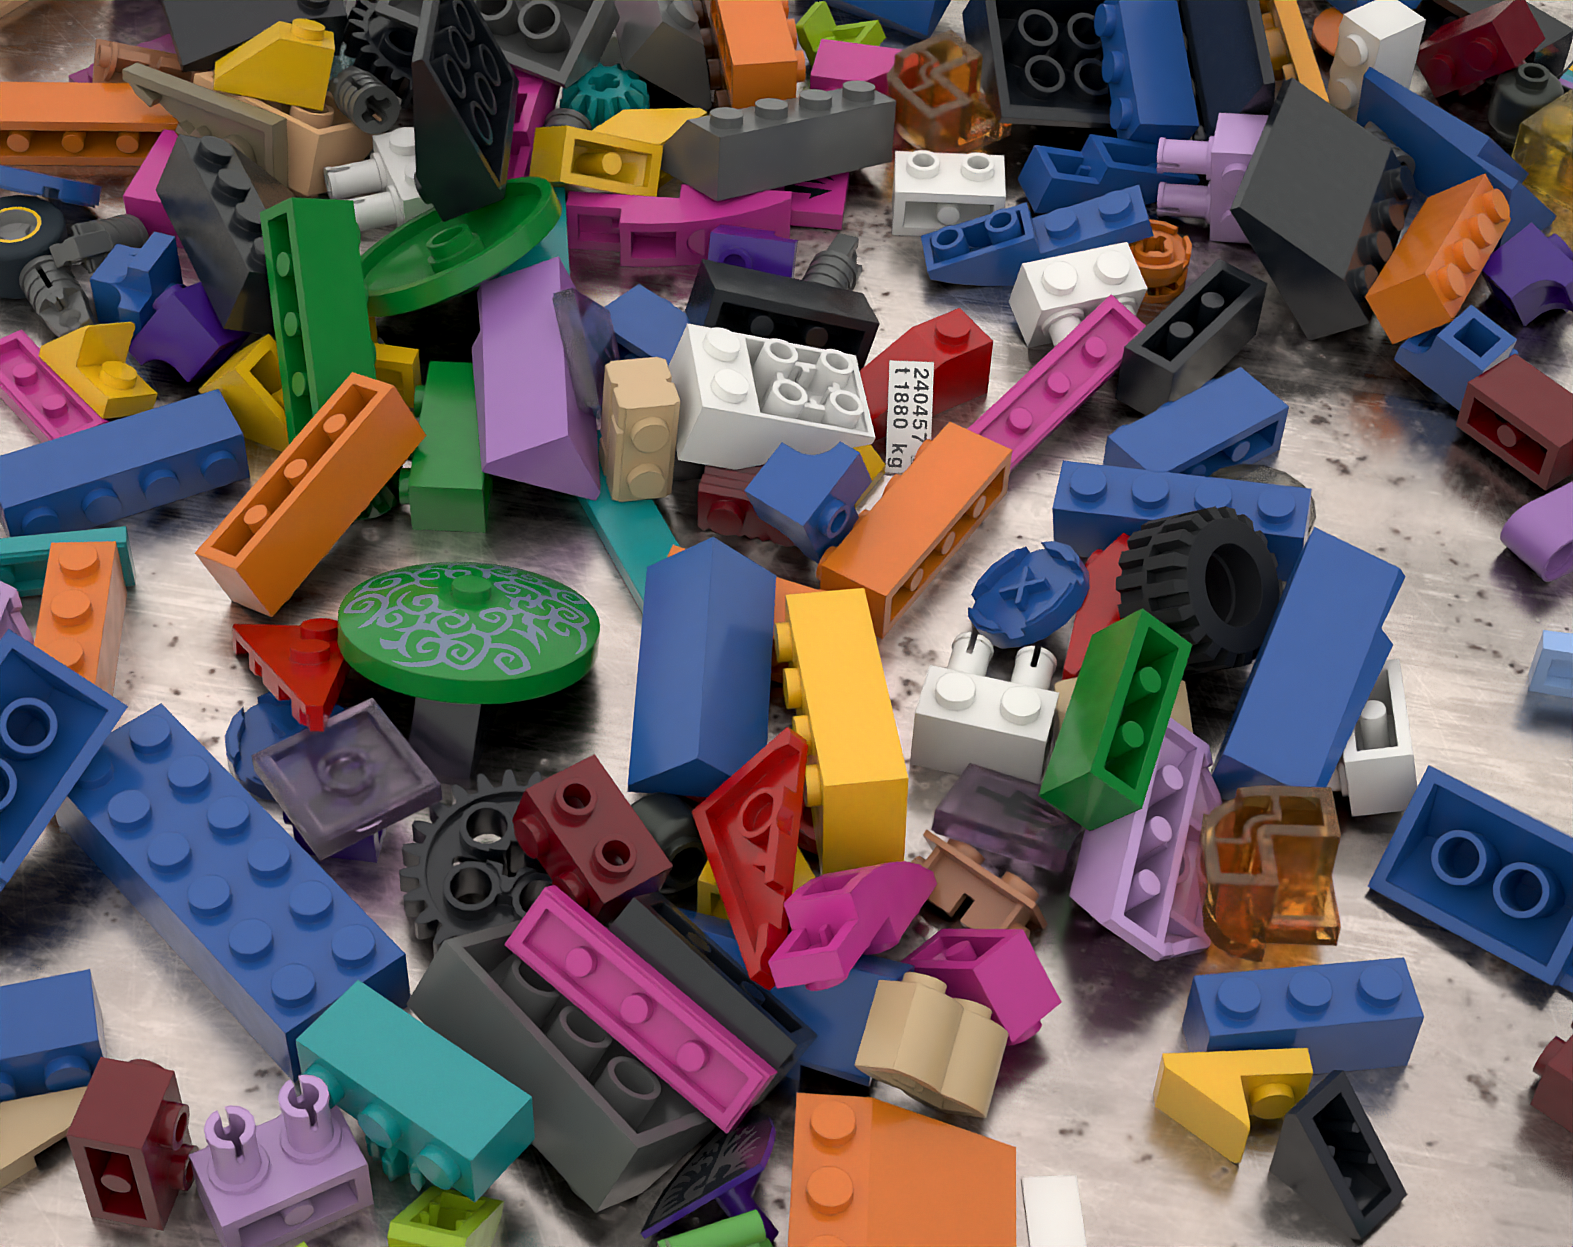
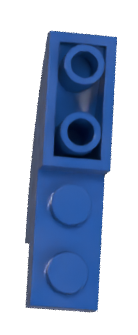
[921,184,1154,286]

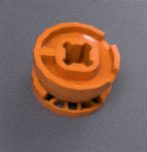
[1128,219,1192,304]

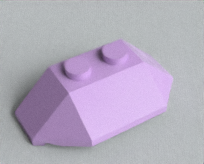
[1069,717,1231,961]

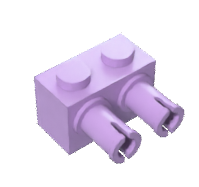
[1157,113,1269,243]
[189,1075,374,1247]

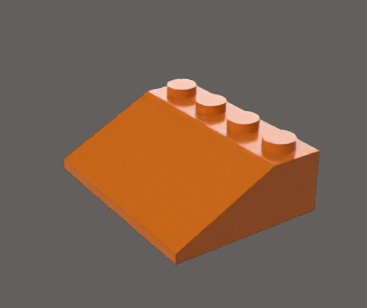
[788,1093,1016,1247]

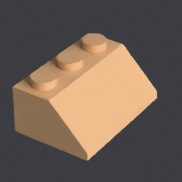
[193,70,385,198]

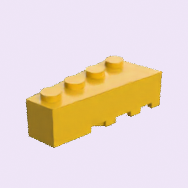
[774,588,908,875]

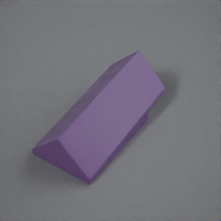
[472,256,601,501]

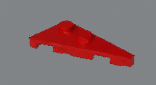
[232,618,351,732]
[691,726,808,991]

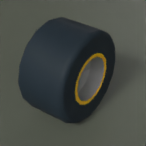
[0,195,72,299]

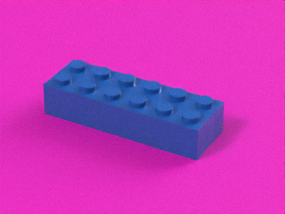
[55,703,411,1083]

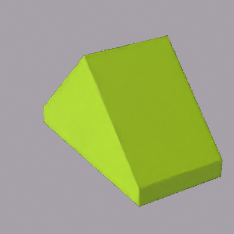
[387,1185,504,1247]

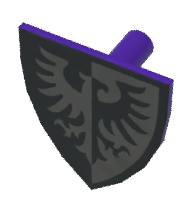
[640,1110,779,1243]

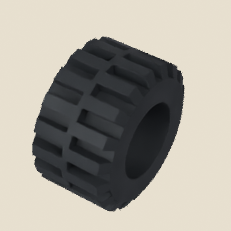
[1116,506,1283,676]

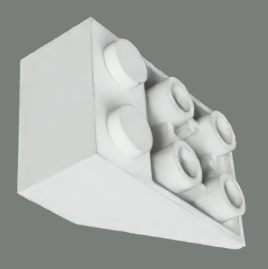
[668,323,876,470]

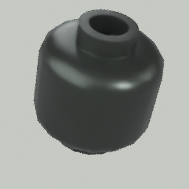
[1487,63,1564,145]
[631,792,708,894]

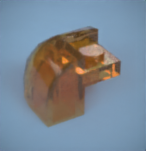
[886,30,1012,154]
[1195,785,1341,963]

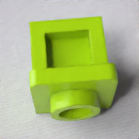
[796,1,886,68]

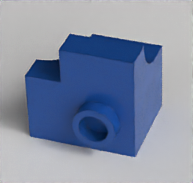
[90,231,187,341]
[1394,305,1519,411]
[744,441,872,564]

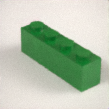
[260,197,377,444]

